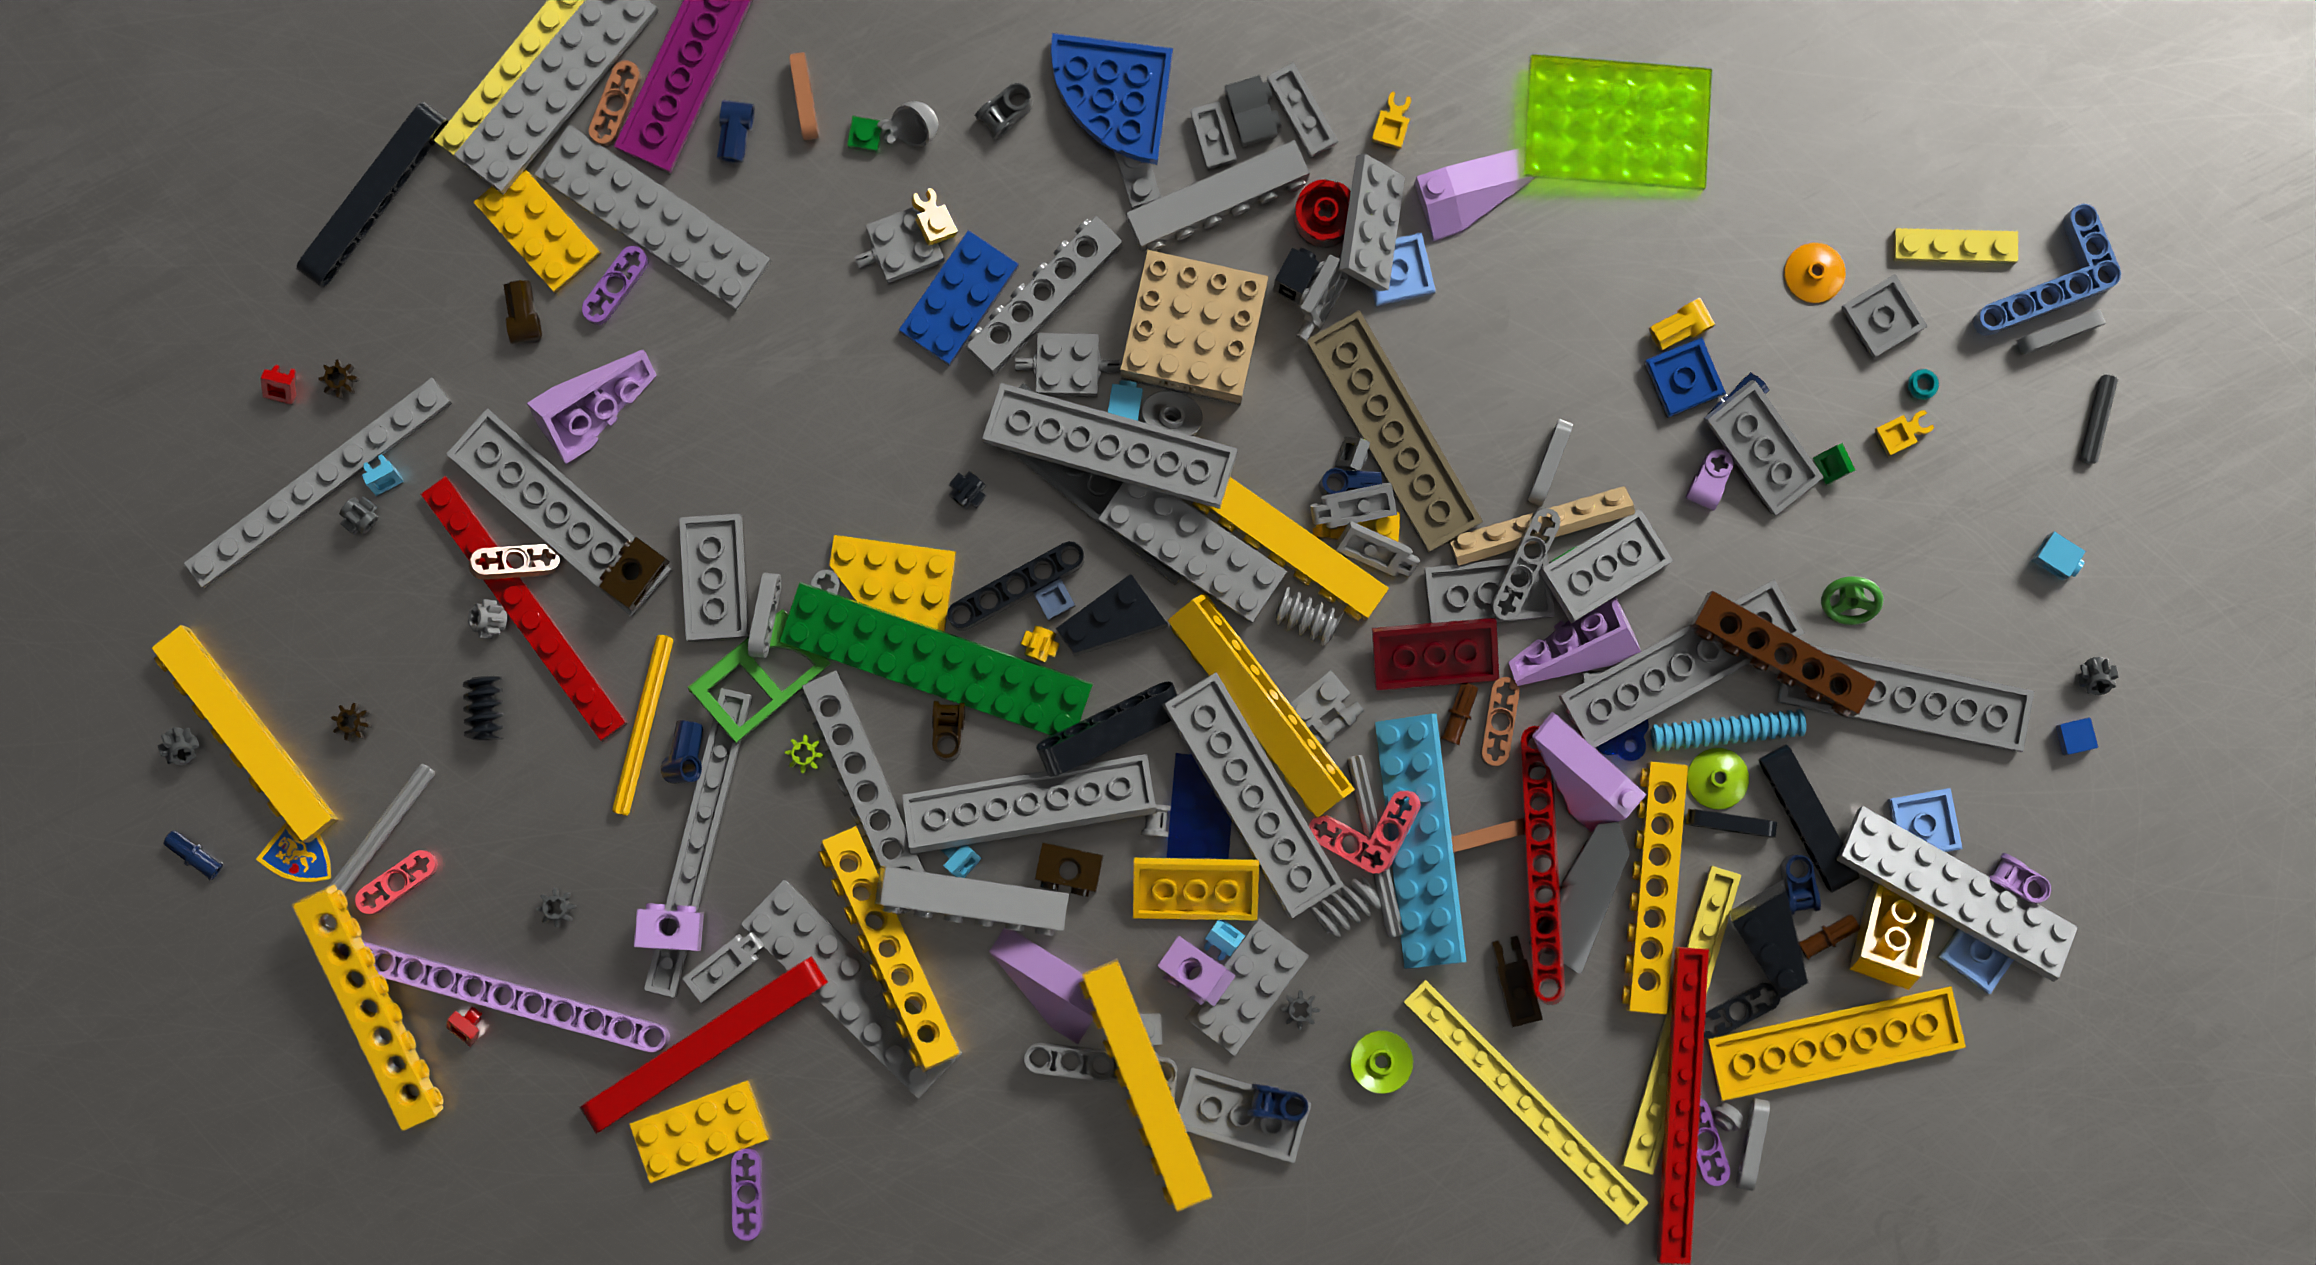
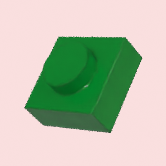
[847,116,882,153]
[1813,443,1856,485]

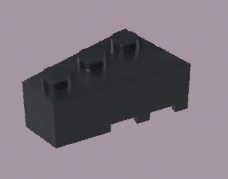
[1056,574,1168,656]
[1730,879,1808,999]

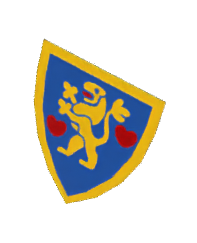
[256,822,331,882]

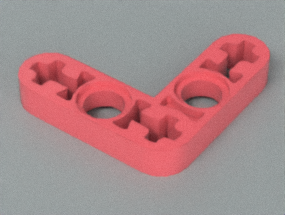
[1309,790,1421,874]

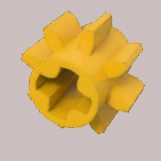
[1020,625,1060,663]

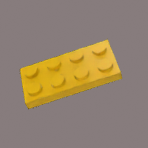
[474,169,601,294]
[1133,858,1259,921]
[630,1080,769,1183]

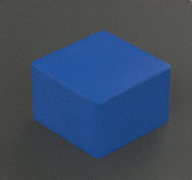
[2056,717,2098,756]

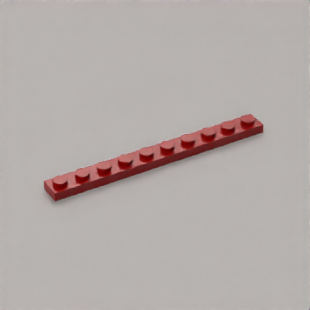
[421,476,627,741]
[1657,947,1709,1265]

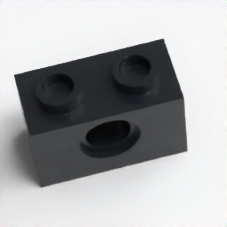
[1273,247,1320,305]

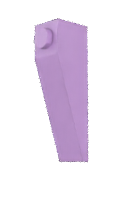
[1414,146,1540,241]

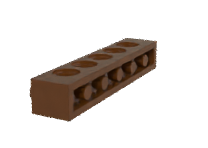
[1690,591,1876,718]

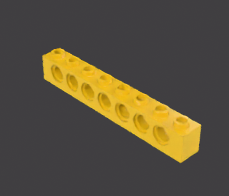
[1621,762,1688,1014]
[818,826,960,1072]
[292,884,443,1131]

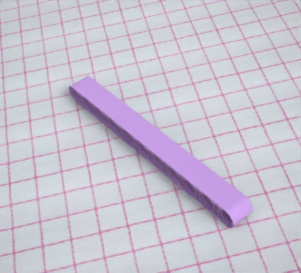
[339,941,670,1052]

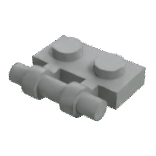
[1290,670,1364,745]

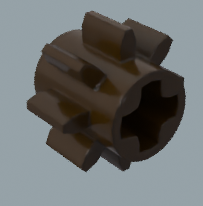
[318,359,360,399]
[331,703,372,742]

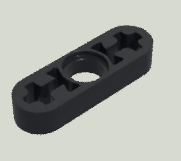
[1686,809,1777,838]
[1704,983,1781,1039]

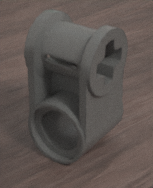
[975,83,1033,139]

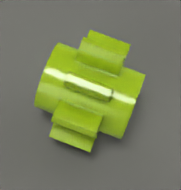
[785,734,825,774]

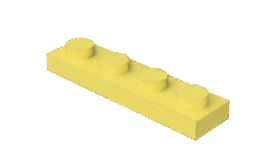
[1893,228,2018,264]

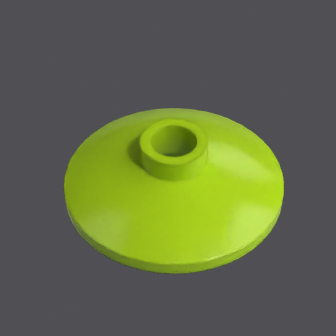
[1687,748,1749,810]
[1351,1031,1413,1094]

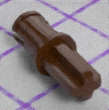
[1441,683,1478,745]
[1799,914,1860,960]

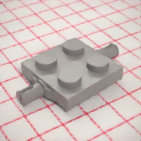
[855,207,945,283]
[1296,252,1349,342]
[1015,333,1120,397]

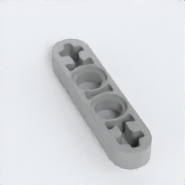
[1491,508,1560,620]

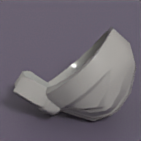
[877,101,938,147]

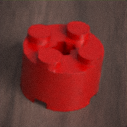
[1294,179,1351,247]

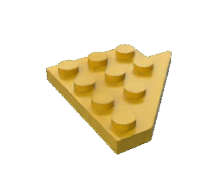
[829,535,956,632]

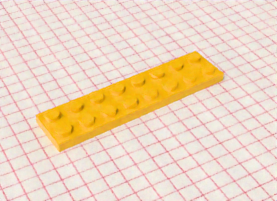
[1707,986,1966,1101]

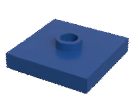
[1644,337,1726,418]

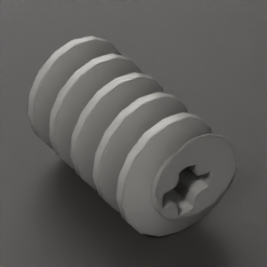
[1275,587,1344,646]
[1310,874,1381,938]

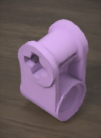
[1686,449,1734,511]
[1989,853,2051,904]

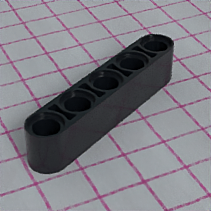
[947,541,1084,631]
[1036,681,1178,776]
[1758,744,1860,893]

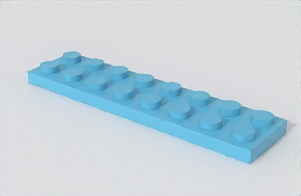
[1375,714,1467,969]

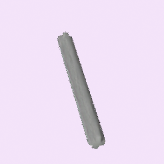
[1347,755,1404,938]
[324,764,435,920]

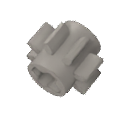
[468,599,507,639]

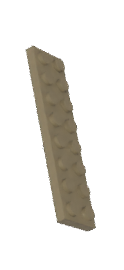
[1306,310,1483,553]

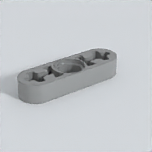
[2017,309,2106,355]
[1527,419,1573,507]
[748,573,782,658]
[1736,1098,1770,1191]

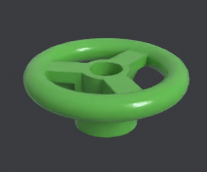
[1821,576,1884,625]

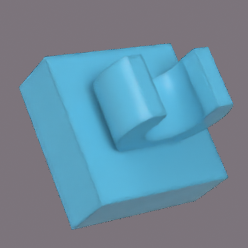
[362,455,404,496]
[941,845,982,878]
[1204,920,1245,960]

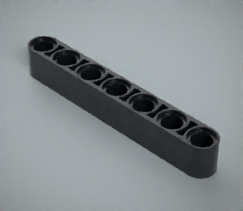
[296,102,449,288]

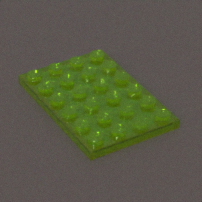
[1523,54,1712,190]

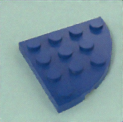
[1051,33,1173,165]

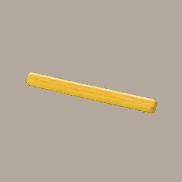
[612,635,673,816]

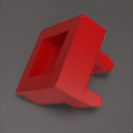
[260,365,296,404]
[446,1006,482,1047]

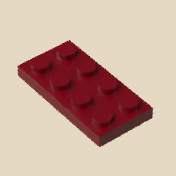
[1372,618,1500,690]

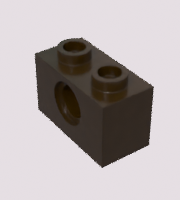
[599,537,670,611]
[1035,843,1104,897]

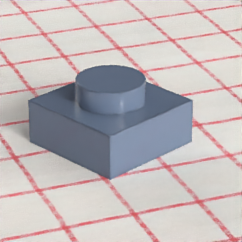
[1034,578,1075,621]

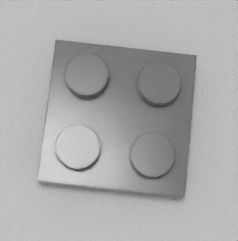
[1841,274,1927,359]

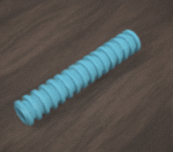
[1651,709,1807,752]

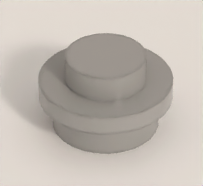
[1713,1103,1743,1132]

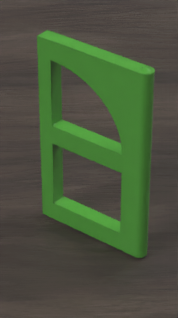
[687,609,831,744]

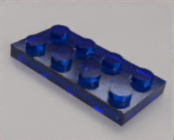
[1166,753,1232,859]

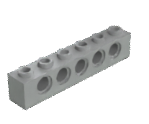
[966,216,1123,376]

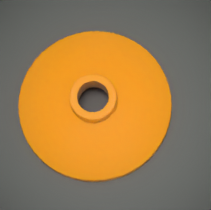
[1784,243,1846,303]

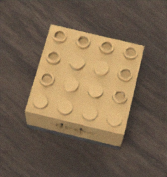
[1121,250,1269,406]

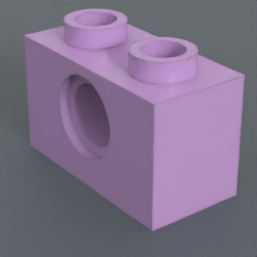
[634,903,704,951]
[1158,936,1236,1006]

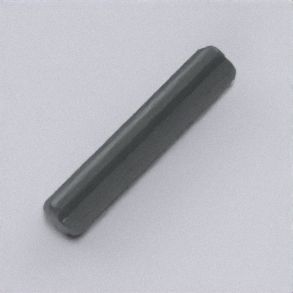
[2080,374,2118,464]

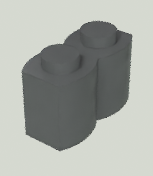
[1224,75,1281,147]

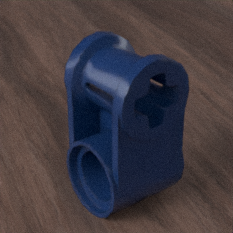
[1780,855,1821,915]
[1247,1083,1309,1121]

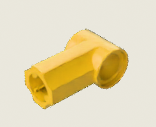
[1649,298,1715,351]

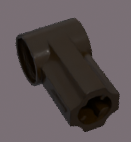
[503,280,542,344]

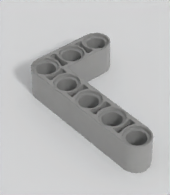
[1024,1042,1178,1150]

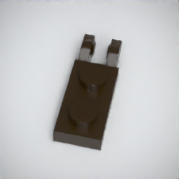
[1492,936,1543,1027]

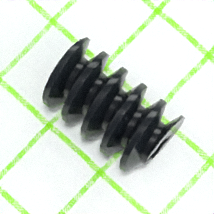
[463,676,504,741]

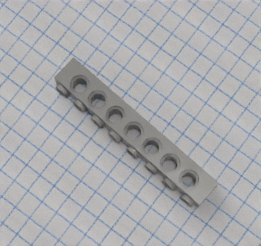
[800,671,926,914]

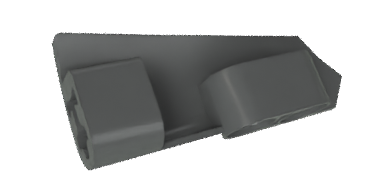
[1529,822,1630,973]

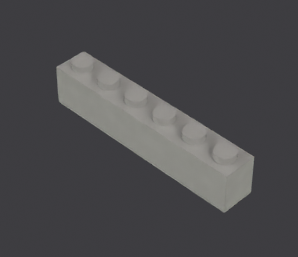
[1126,140,1310,252]
[875,867,1069,936]

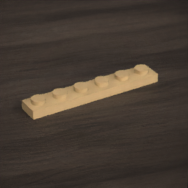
[1449,486,1635,566]

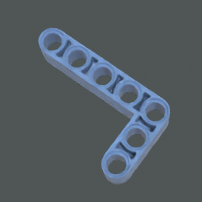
[1973,203,2121,336]

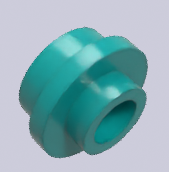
[1907,369,1939,400]

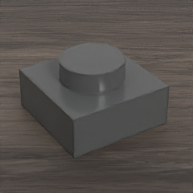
[1335,437,1370,471]

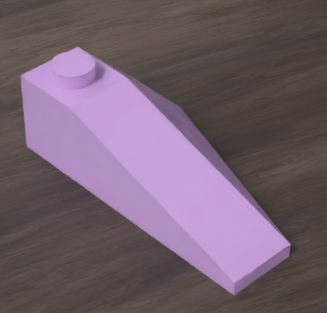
[527,349,656,464]
[1508,596,1641,686]
[1532,712,1646,832]
[989,927,1096,1044]

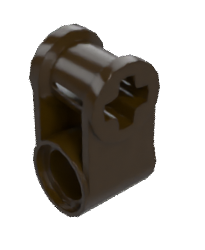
[932,701,965,762]

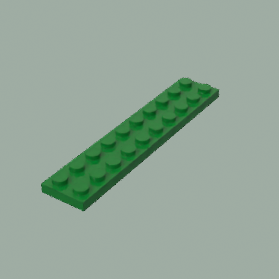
[780,582,1093,736]

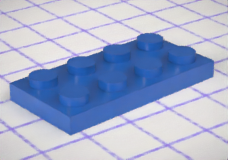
[899,230,1019,366]

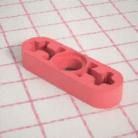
[355,850,438,914]

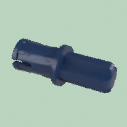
[163,830,223,881]

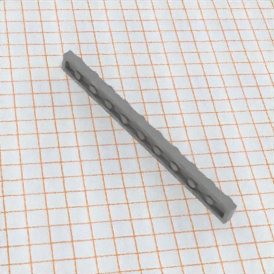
[184,377,452,588]
[644,688,752,998]

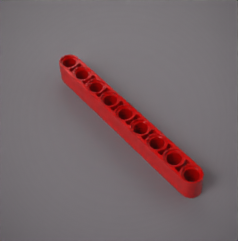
[1521,726,1565,1005]
[579,956,829,1134]

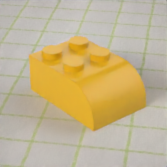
[1850,882,1935,990]

